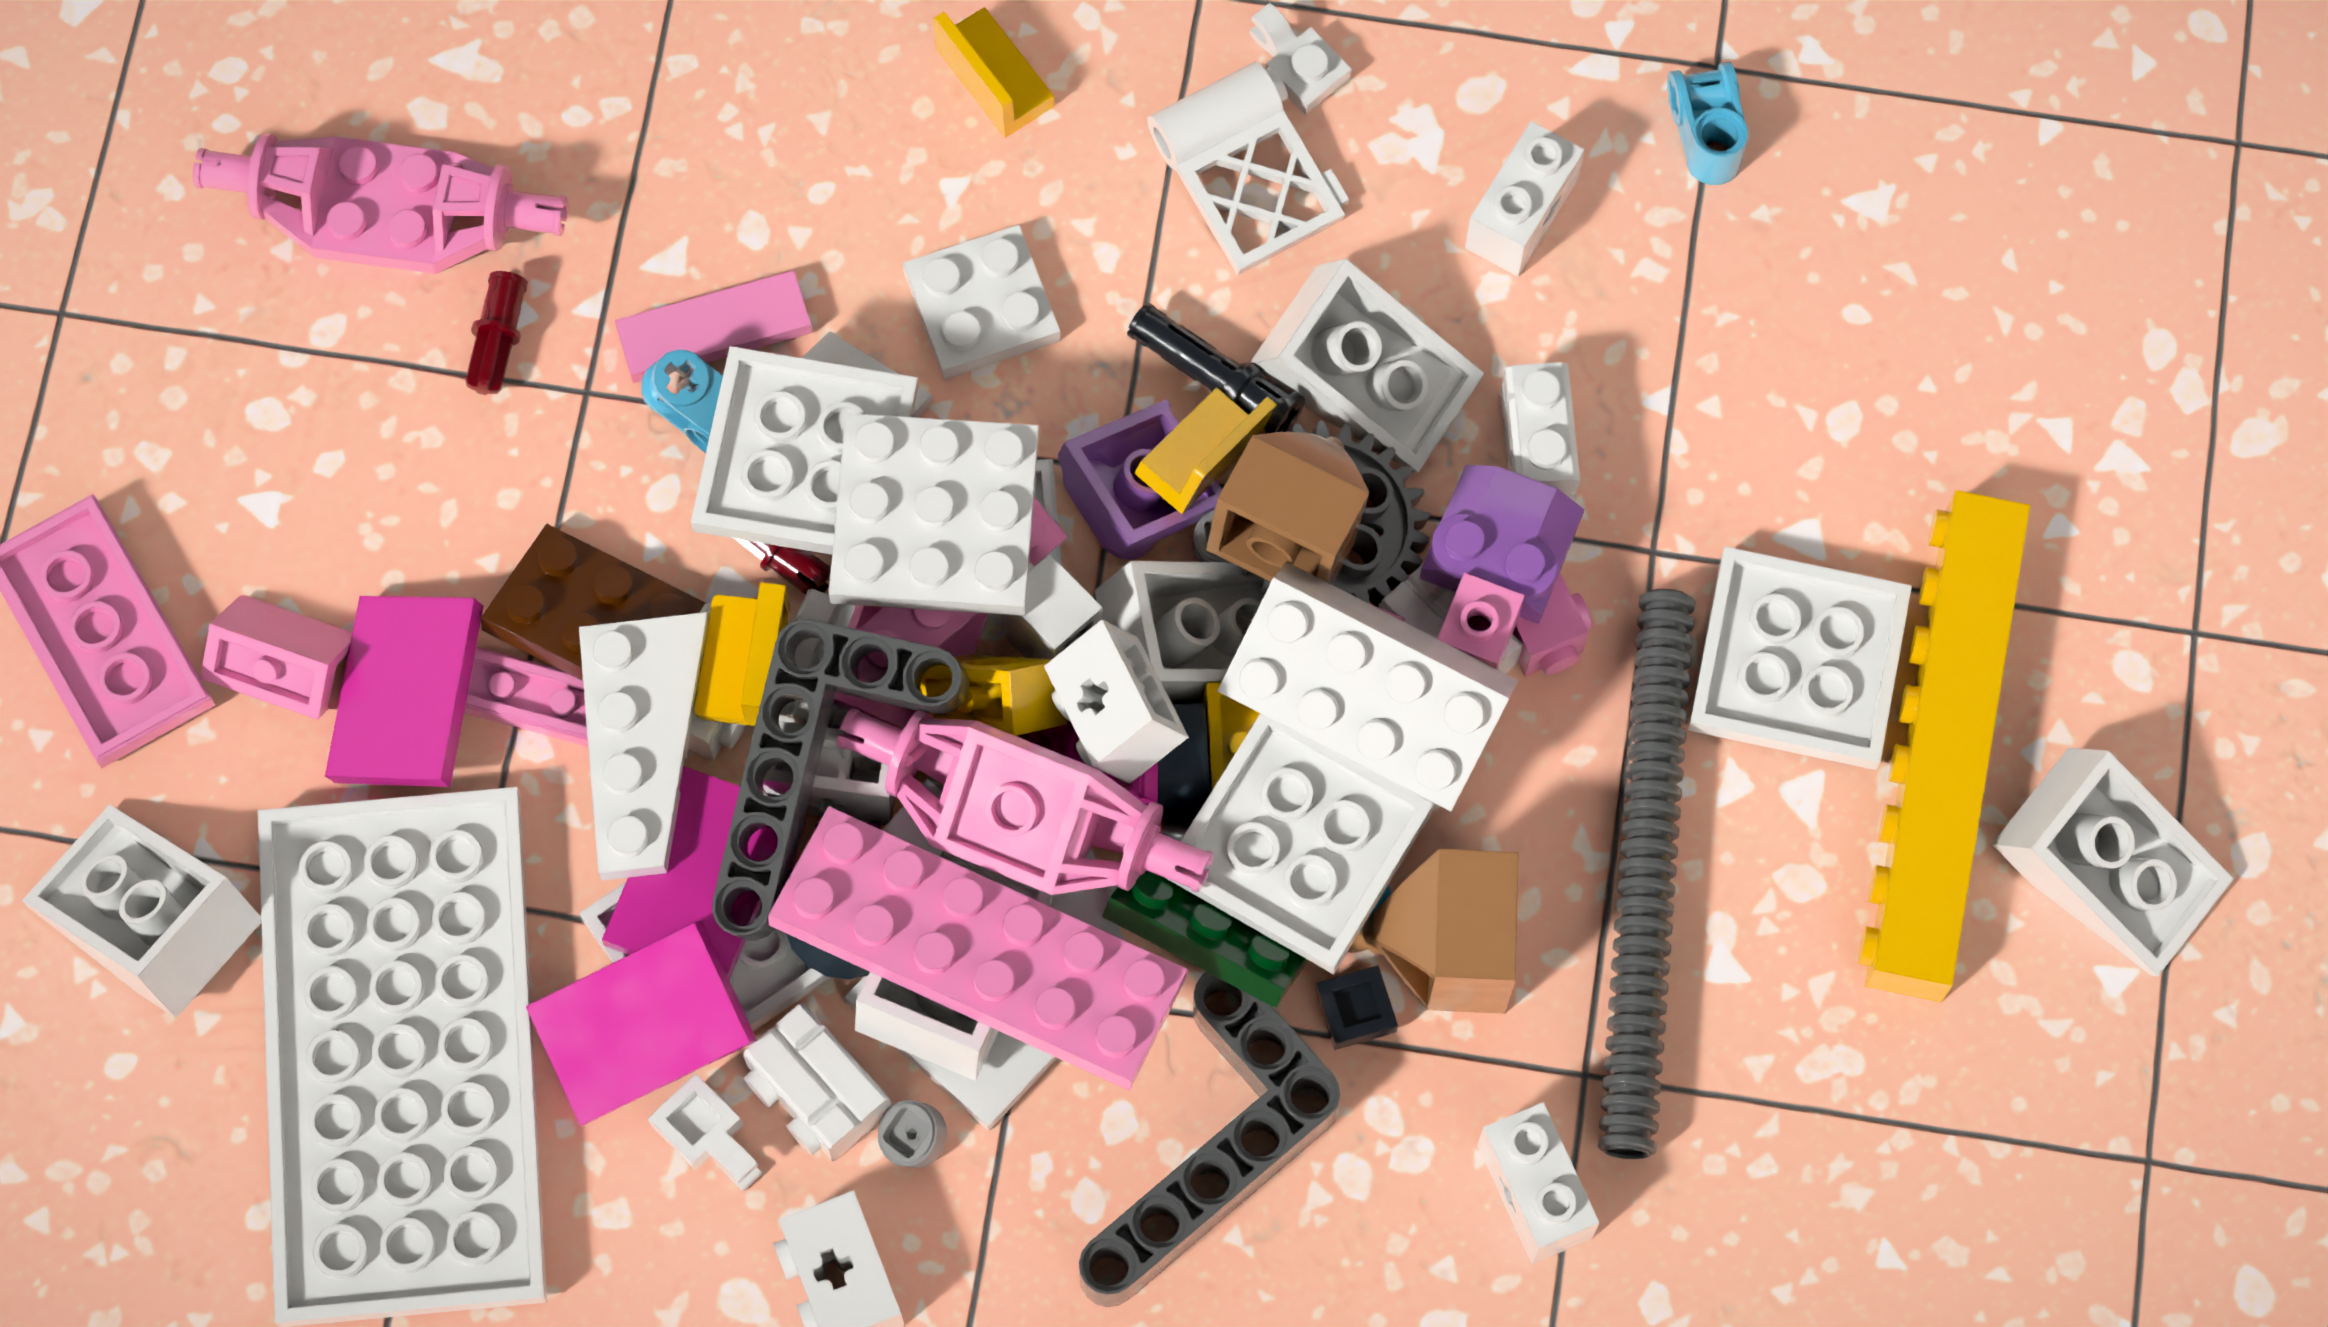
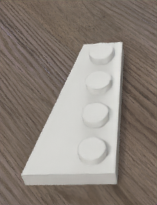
[579,612,709,881]

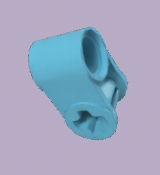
[1667,62,1748,185]
[641,349,723,453]

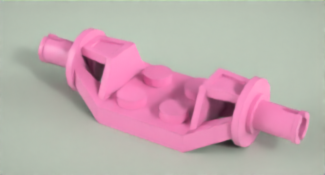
[193,133,568,274]
[836,708,1214,895]

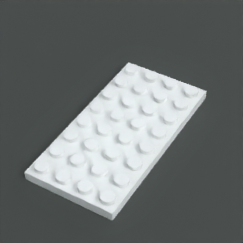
[258,787,547,1327]

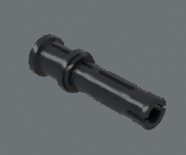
[1127,302,1305,434]

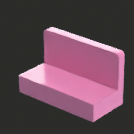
[200,595,352,720]

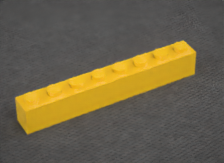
[1857,490,2031,1003]

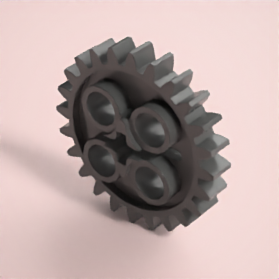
[1242,421,1430,607]

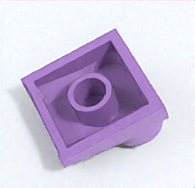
[1058,399,1222,560]
[1419,465,1585,624]

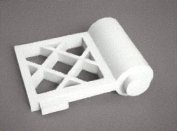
[1147,61,1349,276]

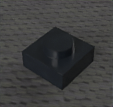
[1315,965,1398,1050]

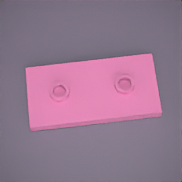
[0,493,215,769]

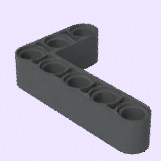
[712,619,969,941]
[1079,972,1340,1307]

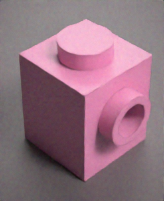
[1437,572,1525,670]
[1513,573,1592,676]

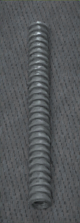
[1597,589,1696,1159]

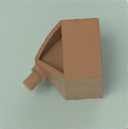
[1206,432,1369,585]
[1348,848,1519,1014]

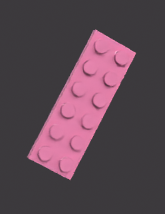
[768,806,1188,1091]

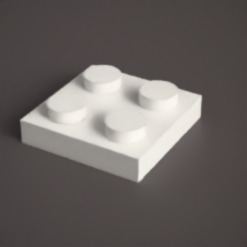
[902,224,1061,380]

